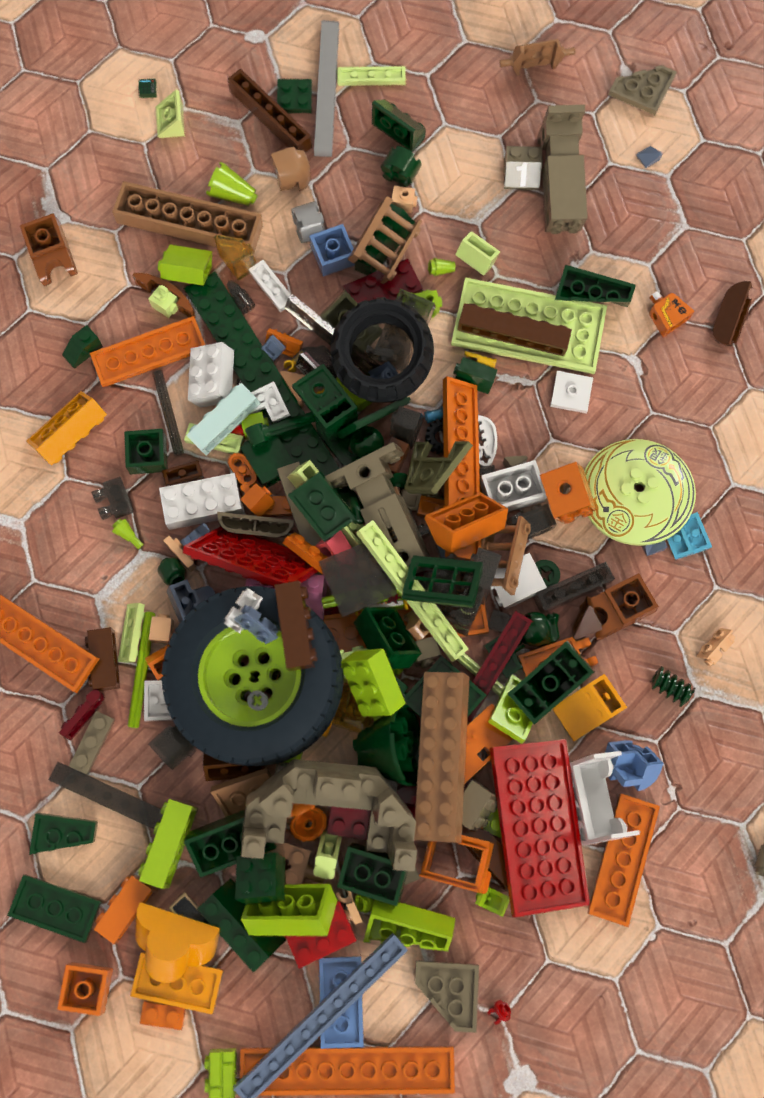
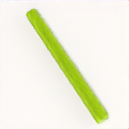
[128,612,156,728]

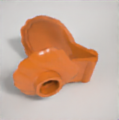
[290,803,327,842]

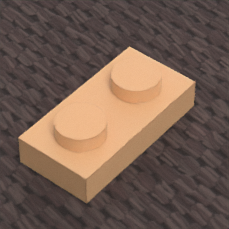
[163,536,197,572]

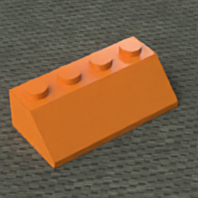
[425,492,508,553]

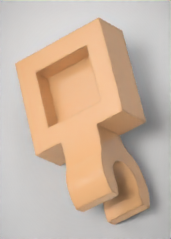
[336,891,363,925]

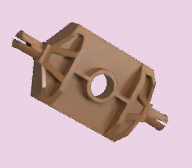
[499,39,575,75]

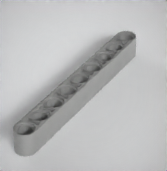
[314,21,339,157]

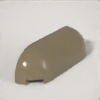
[217,512,294,538]

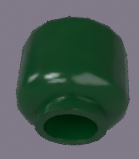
[157,557,186,586]

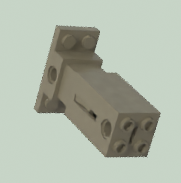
[537,105,587,234]
[325,442,430,569]

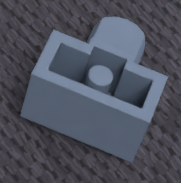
[167,580,215,623]

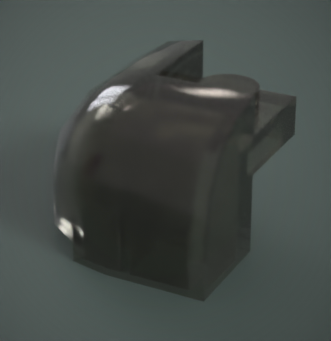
[148,725,197,770]

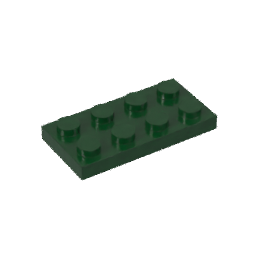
[7,874,102,943]

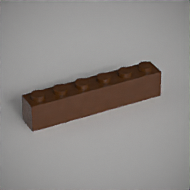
[228,68,312,153]
[458,303,572,356]

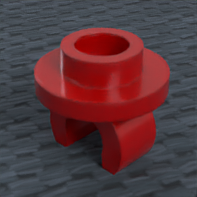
[487,1000,511,1025]

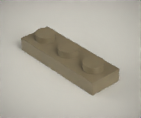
[69,711,115,775]

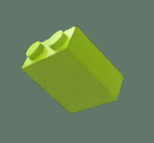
[158,244,212,286]

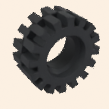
[425,418,444,455]

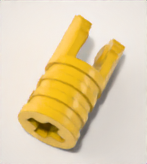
[464,351,497,368]

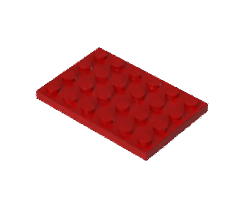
[183,526,319,587]

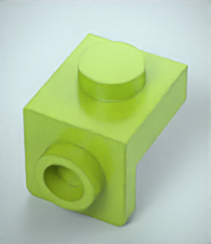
[475,887,510,917]

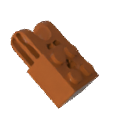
[20,213,78,286]
[579,573,659,640]

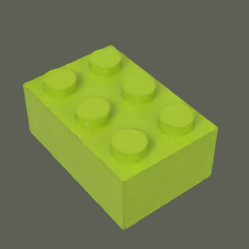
[341,649,406,717]

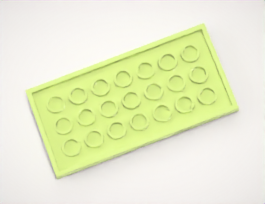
[451,277,607,374]

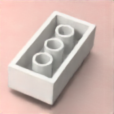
[159,473,244,530]

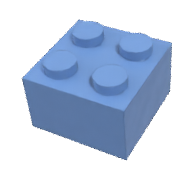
[309,224,355,277]

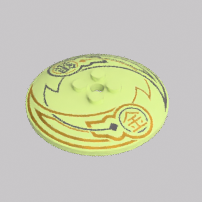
[584,439,696,546]

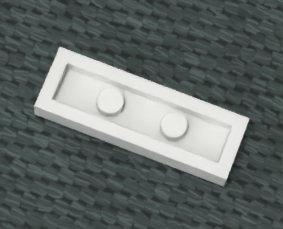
[248,260,295,312]

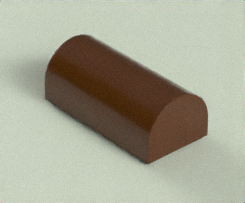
[162,460,204,486]

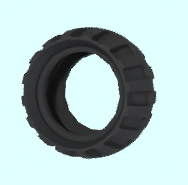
[330,297,434,403]

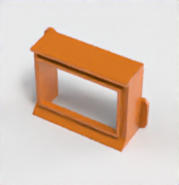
[419,835,494,894]

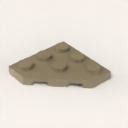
[608,65,677,116]
[415,960,479,1033]

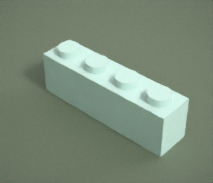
[186,383,261,455]

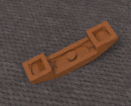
[132,273,196,318]

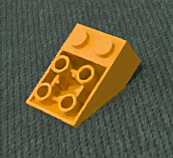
[552,674,627,742]

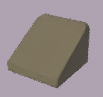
[503,456,528,468]

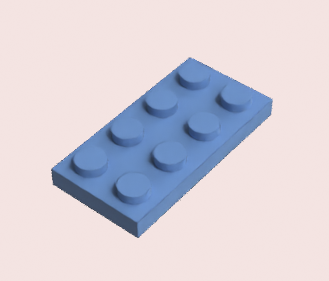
[319,956,364,1049]

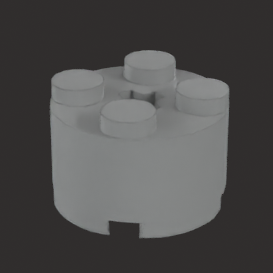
[291,201,325,243]

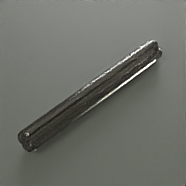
[152,370,184,456]

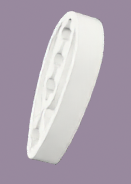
[478,415,497,469]

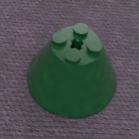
[353,704,421,787]

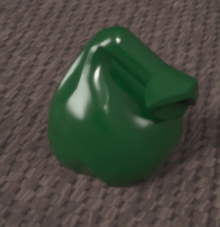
[350,426,384,461]
[521,612,560,647]

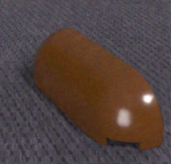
[713,281,752,346]
[463,828,508,892]

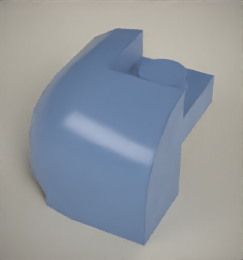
[605,740,664,791]

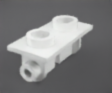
[224,588,263,634]

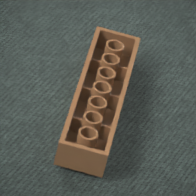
[112,181,263,256]
[414,672,470,843]

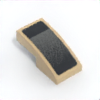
[169,892,210,925]

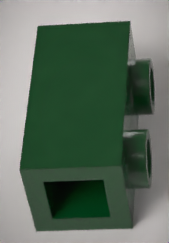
[453,357,497,394]

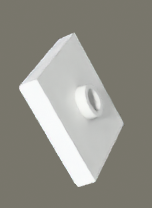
[550,371,593,413]

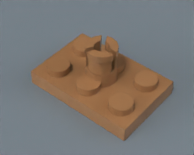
[211,768,272,817]

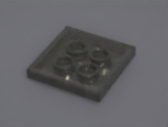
[318,543,398,618]

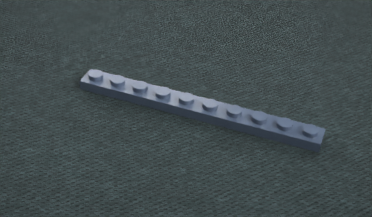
[233,933,408,1098]

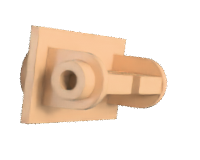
[697,628,735,666]

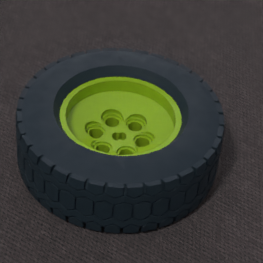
[162,586,344,766]

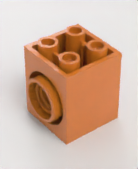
[540,462,597,524]

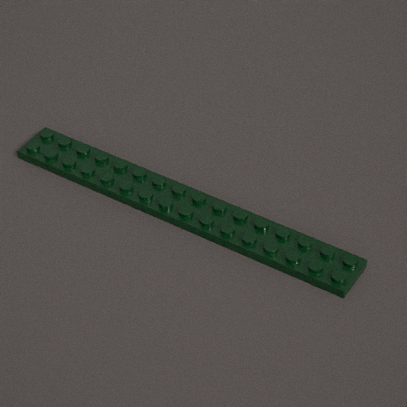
[184,272,364,510]

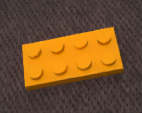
[130,952,223,1014]

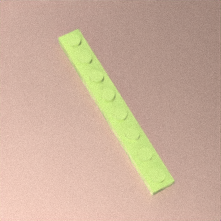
[356,520,468,662]

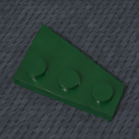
[29,813,98,855]

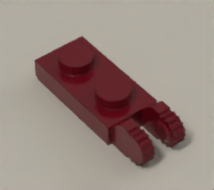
[59,689,105,740]

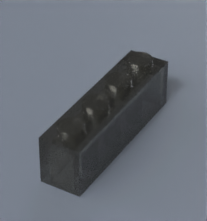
[533,562,615,614]

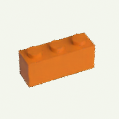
[94,875,155,944]

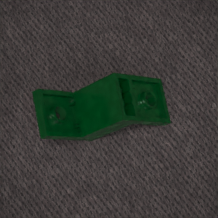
[292,364,359,467]

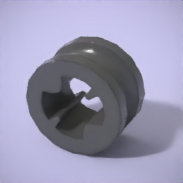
[247,690,268,711]

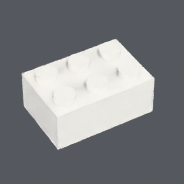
[188,342,234,408]
[480,460,547,512]

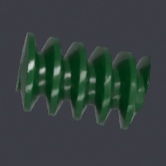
[650,666,696,707]

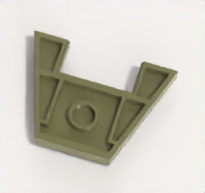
[405,441,473,495]

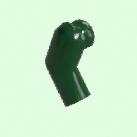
[348,496,365,525]

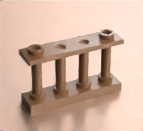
[347,196,422,284]
[465,516,531,595]

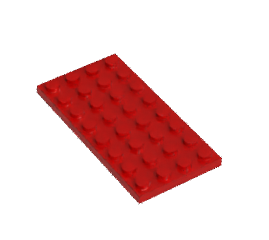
[490,739,590,917]

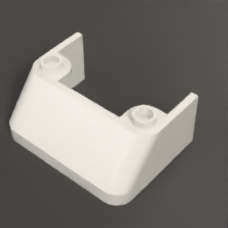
[570,751,640,845]

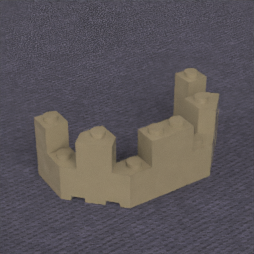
[241,759,417,872]

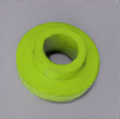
[355,894,373,913]

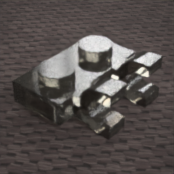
[91,476,134,520]

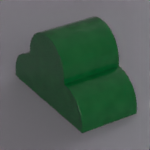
[507,641,595,725]

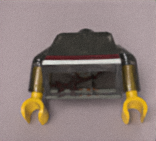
[284,345,337,394]

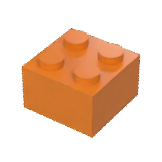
[57,962,113,1016]

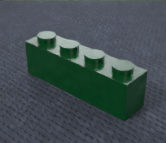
[355,204,415,275]
[555,265,636,307]

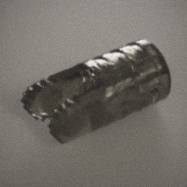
[227,280,255,314]

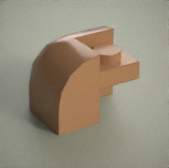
[271,147,311,191]

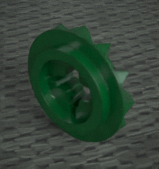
[535,560,560,589]

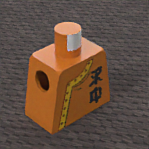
[649,291,695,337]

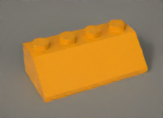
[26,391,107,465]

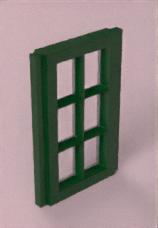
[337,397,411,439]
[402,555,484,608]

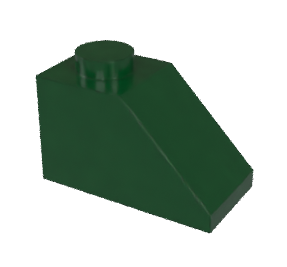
[62,325,103,369]

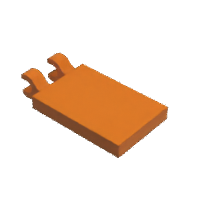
[518,637,598,677]

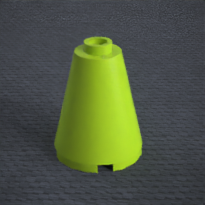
[206,162,258,206]

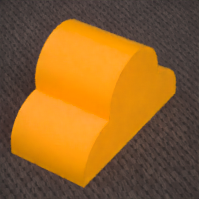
[135,902,220,983]

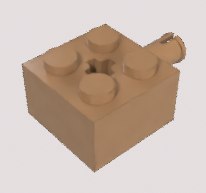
[268,842,325,884]

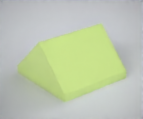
[156,89,185,138]

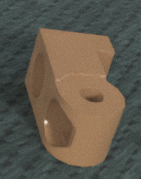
[404,610,429,641]

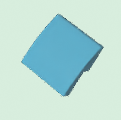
[667,512,712,560]

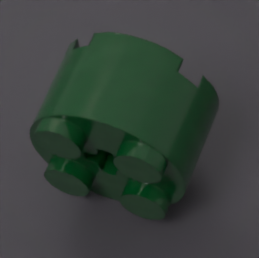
[381,146,422,187]

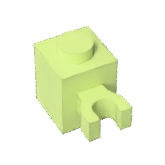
[148,285,178,318]

